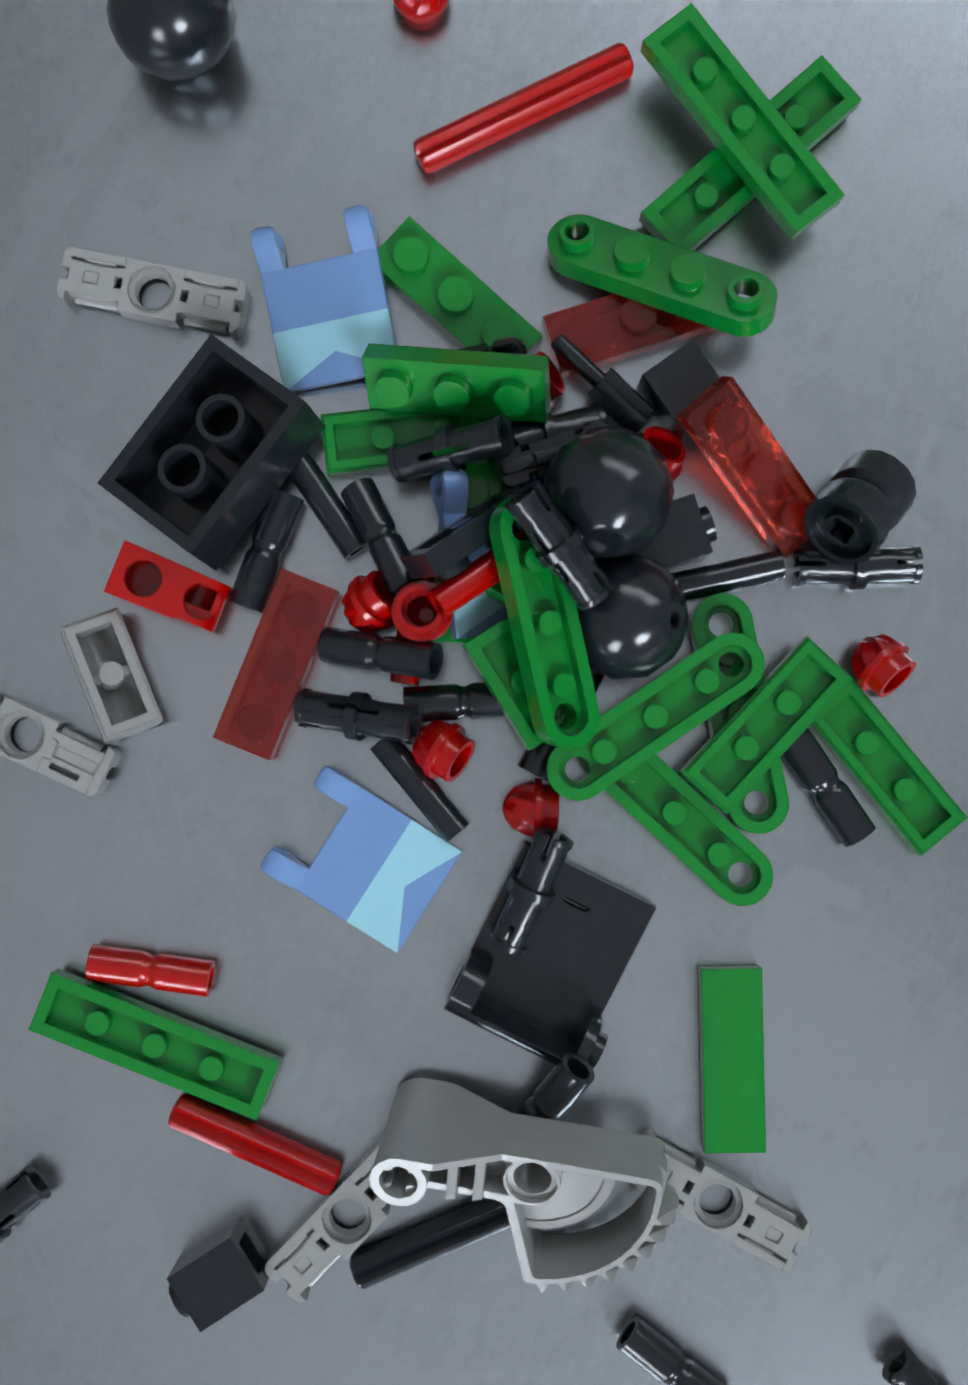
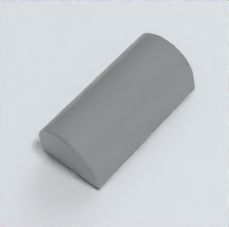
[59,607,163,744]

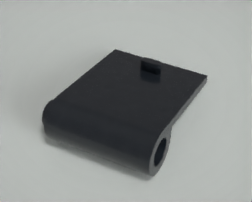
[443,841,656,1068]

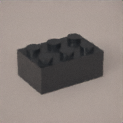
[98,334,326,571]

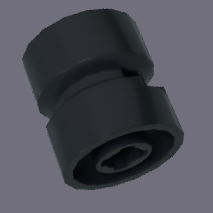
[803,449,916,564]

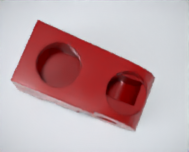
[104,540,232,632]

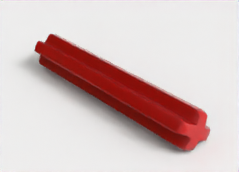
[413,43,634,174]

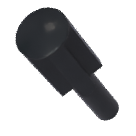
[551,334,656,433]

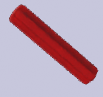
[168,1094,342,1196]

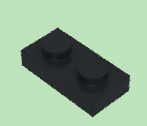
[400,488,522,582]

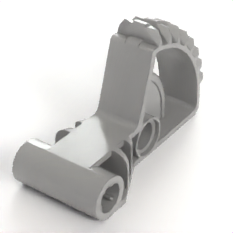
[369,1078,679,1294]

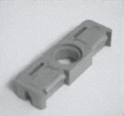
[56,247,251,340]
[0,697,122,796]
[626,1128,812,1272]
[264,1135,390,1304]

